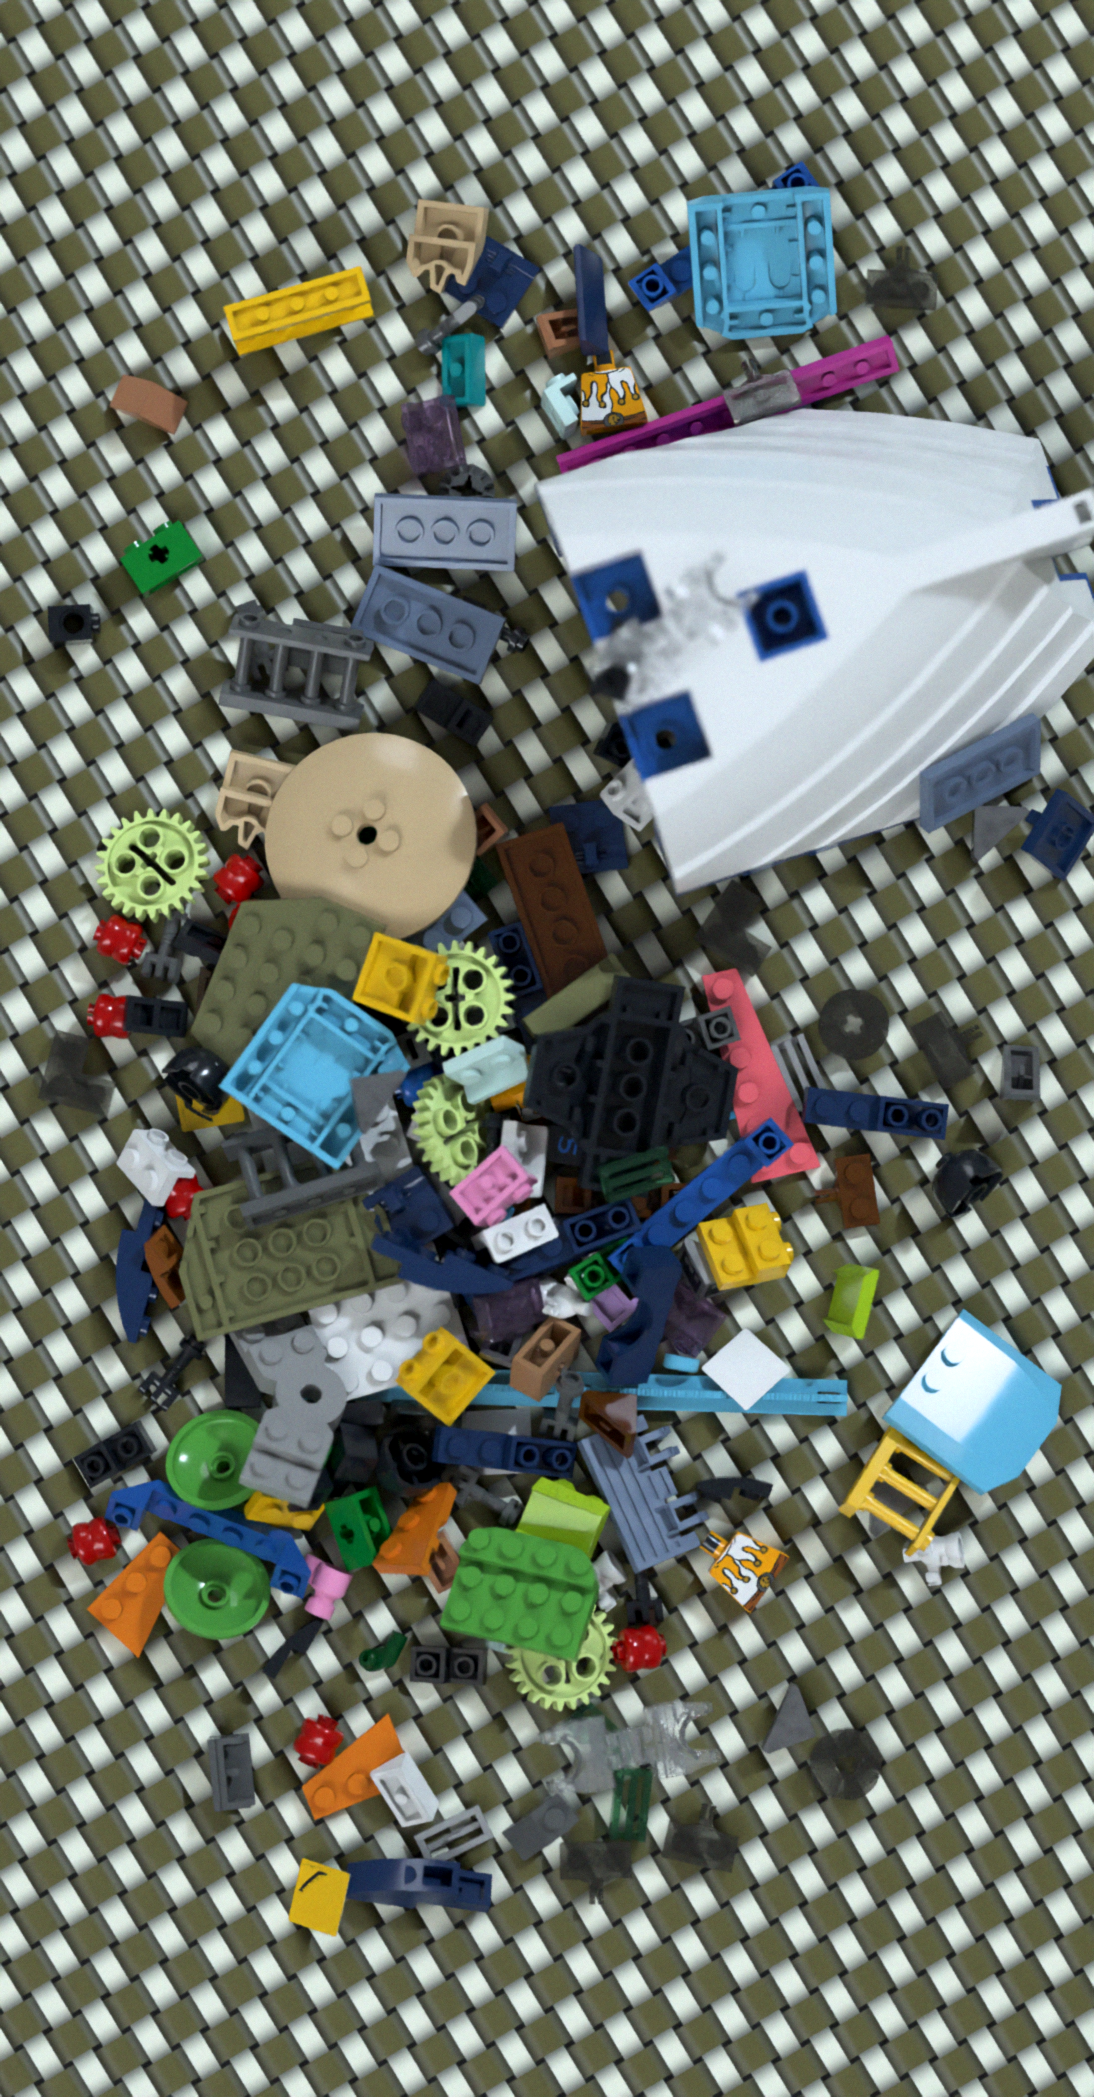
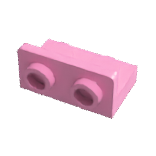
[449,1145,538,1228]

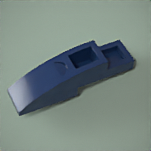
[487,921,548,1055]
[801,1087,949,1140]
[501,1196,642,1283]
[116,1198,166,1343]
[369,1230,513,1294]
[432,1425,577,1478]
[345,1858,492,1913]

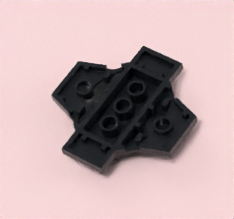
[522,974,738,1198]

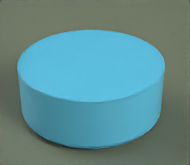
[663,1353,700,1373]

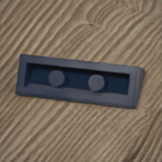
[573,244,609,356]

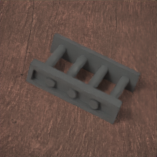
[218,613,375,732]
[221,1126,386,1231]

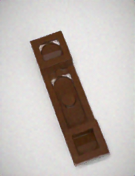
[554,1177,687,1217]

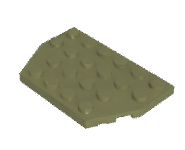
[190,896,387,1070]
[179,1159,406,1342]

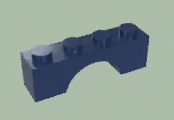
[595,1245,682,1386]

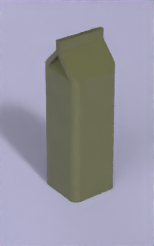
[520,953,631,1040]

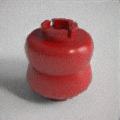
[212,854,264,905]
[93,914,148,965]
[87,993,131,1039]
[165,1174,205,1222]
[67,1516,122,1566]
[612,1625,667,1673]
[293,1713,344,1769]

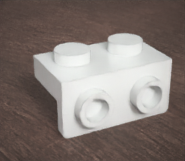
[116,1128,196,1206]

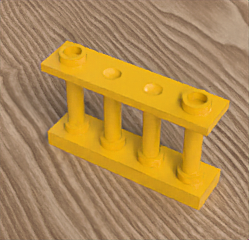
[223,266,374,356]
[838,1425,960,1557]

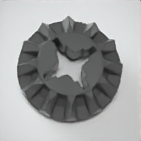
[439,464,495,498]

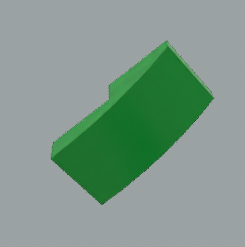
[567,1238,625,1302]

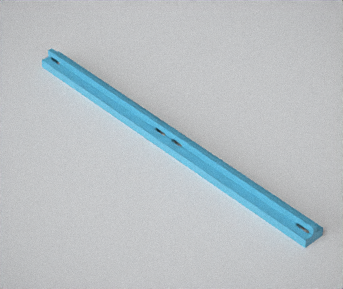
[305,1365,848,1416]

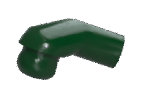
[359,1630,408,1672]

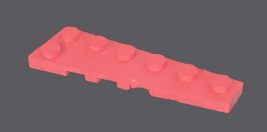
[702,968,820,1183]

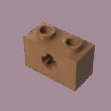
[509,1316,581,1402]

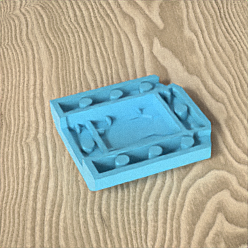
[686,186,837,340]
[219,983,410,1170]
[882,1309,1062,1496]

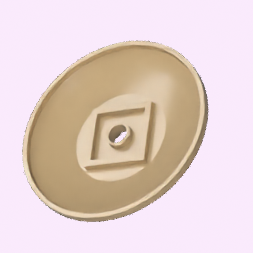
[265,733,478,940]

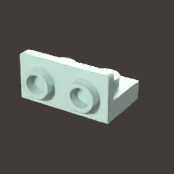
[541,373,580,440]
[442,1035,529,1105]

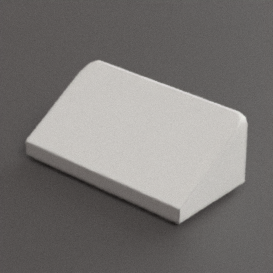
[370,1752,439,1827]

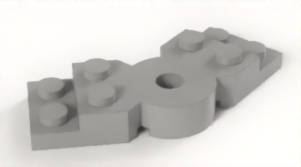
[229,1313,347,1508]

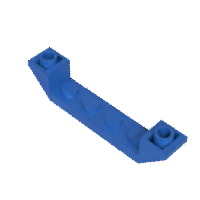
[628,161,820,312]
[607,1117,794,1274]
[104,1480,312,1599]

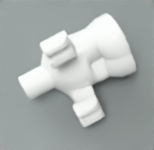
[532,1274,593,1319]
[903,1531,965,1586]
[592,1550,628,1612]

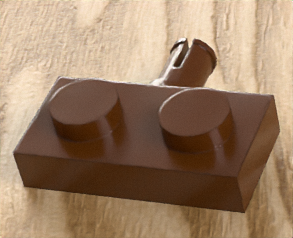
[813,1153,880,1229]

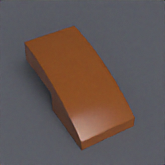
[144,1224,186,1309]

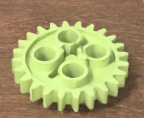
[95,808,211,923]
[406,940,516,1056]
[411,1073,502,1187]
[504,1604,618,1711]

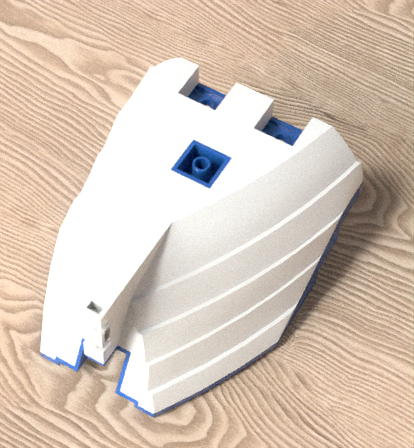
[535,409,1094,897]

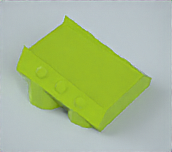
[822,1263,879,1340]
[515,1477,611,1560]

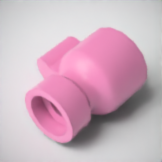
[304,1554,353,1620]

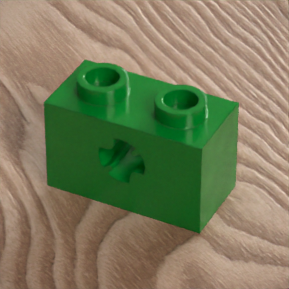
[119,520,205,599]
[324,1486,392,1571]

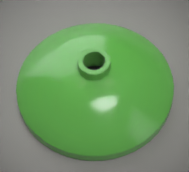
[166,1410,260,1510]
[163,1538,271,1640]

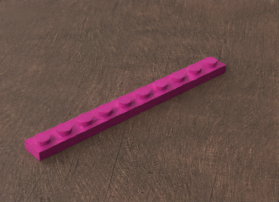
[556,335,900,474]

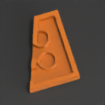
[372,1482,457,1576]
[87,1530,181,1658]
[302,1712,405,1820]

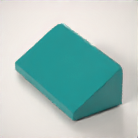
[442,333,486,407]

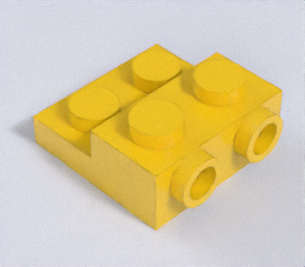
[352,932,450,1025]
[695,1203,794,1291]
[394,1326,496,1427]

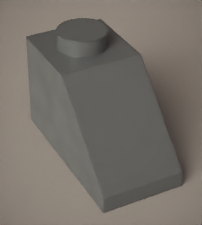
[502,1787,580,1861]

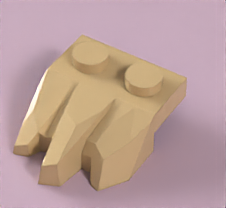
[406,199,489,294]
[215,749,297,850]

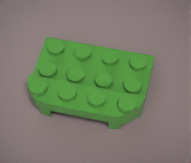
[439,1527,600,1663]

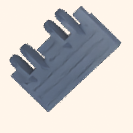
[577,1414,710,1574]

